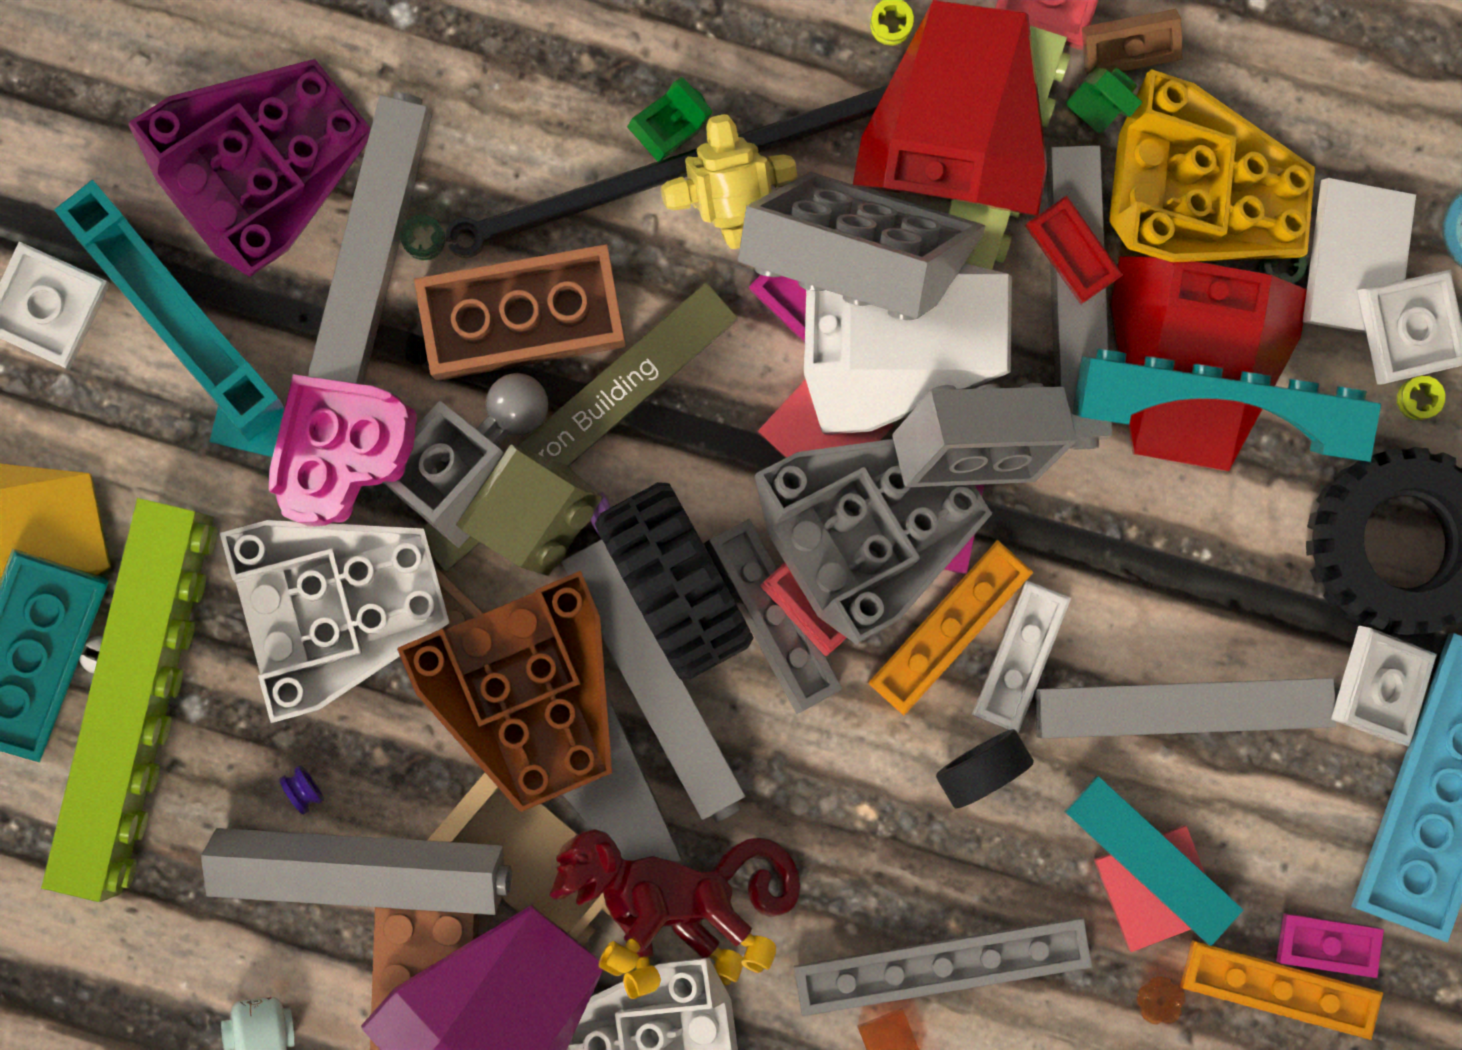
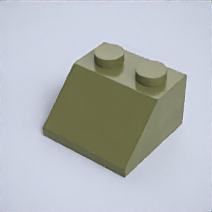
[456,444,603,576]

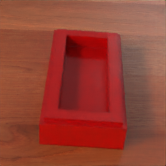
[1025,195,1123,305]

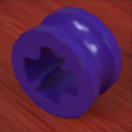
[279,765,325,815]

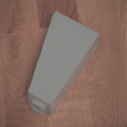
[563,698,682,862]

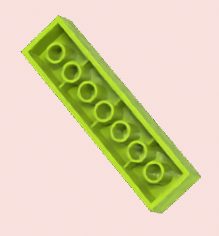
[41,498,218,902]

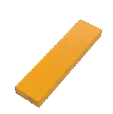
[868,540,1033,716]
[1180,940,1383,1040]

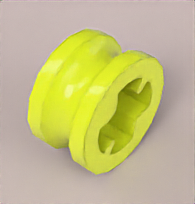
[870,0,914,46]
[1397,376,1446,421]

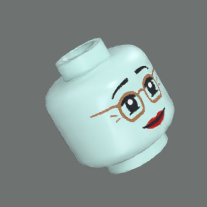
[221,997,294,1050]

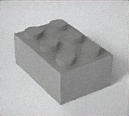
[892,383,1078,487]

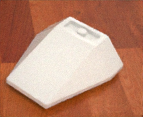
[804,263,1012,435]
[220,520,450,723]
[567,958,738,1050]

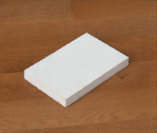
[1303,178,1416,334]

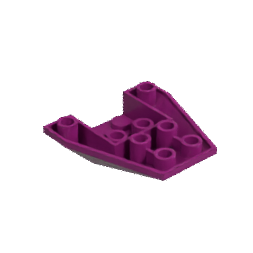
[129,59,371,277]
[361,905,603,1050]

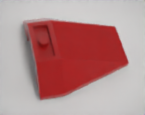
[853,0,1048,216]
[1110,256,1307,472]

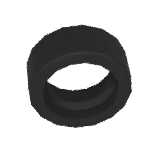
[936,729,1034,809]

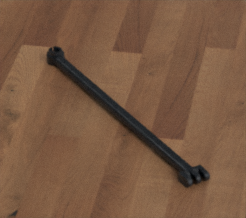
[445,85,888,258]

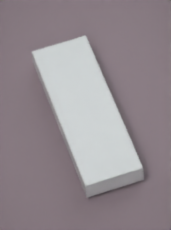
[972,580,1071,733]

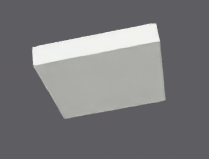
[0,241,110,370]
[1357,270,1462,385]
[1331,626,1437,746]

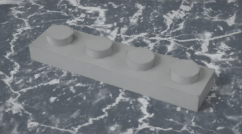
[704,519,842,714]

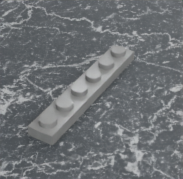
[794,917,1092,1016]

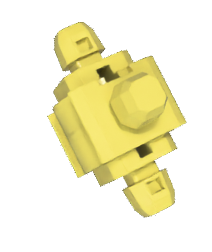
[661,114,797,249]

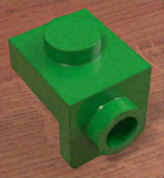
[1065,66,1143,133]
[627,77,712,163]

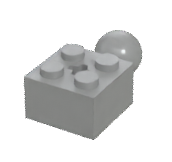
[384,373,548,548]

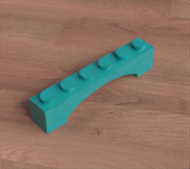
[54,179,285,442]
[1072,349,1381,462]

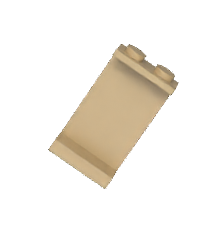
[427,773,610,945]

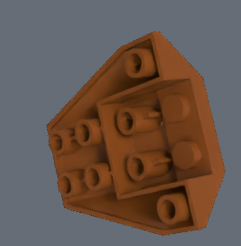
[397,570,612,812]

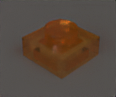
[857,1008,919,1050]

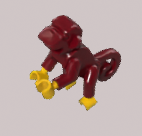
[549,829,800,999]

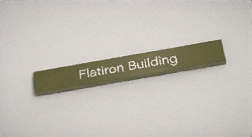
[421,282,738,572]

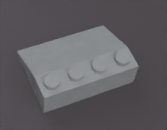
[738,172,985,320]

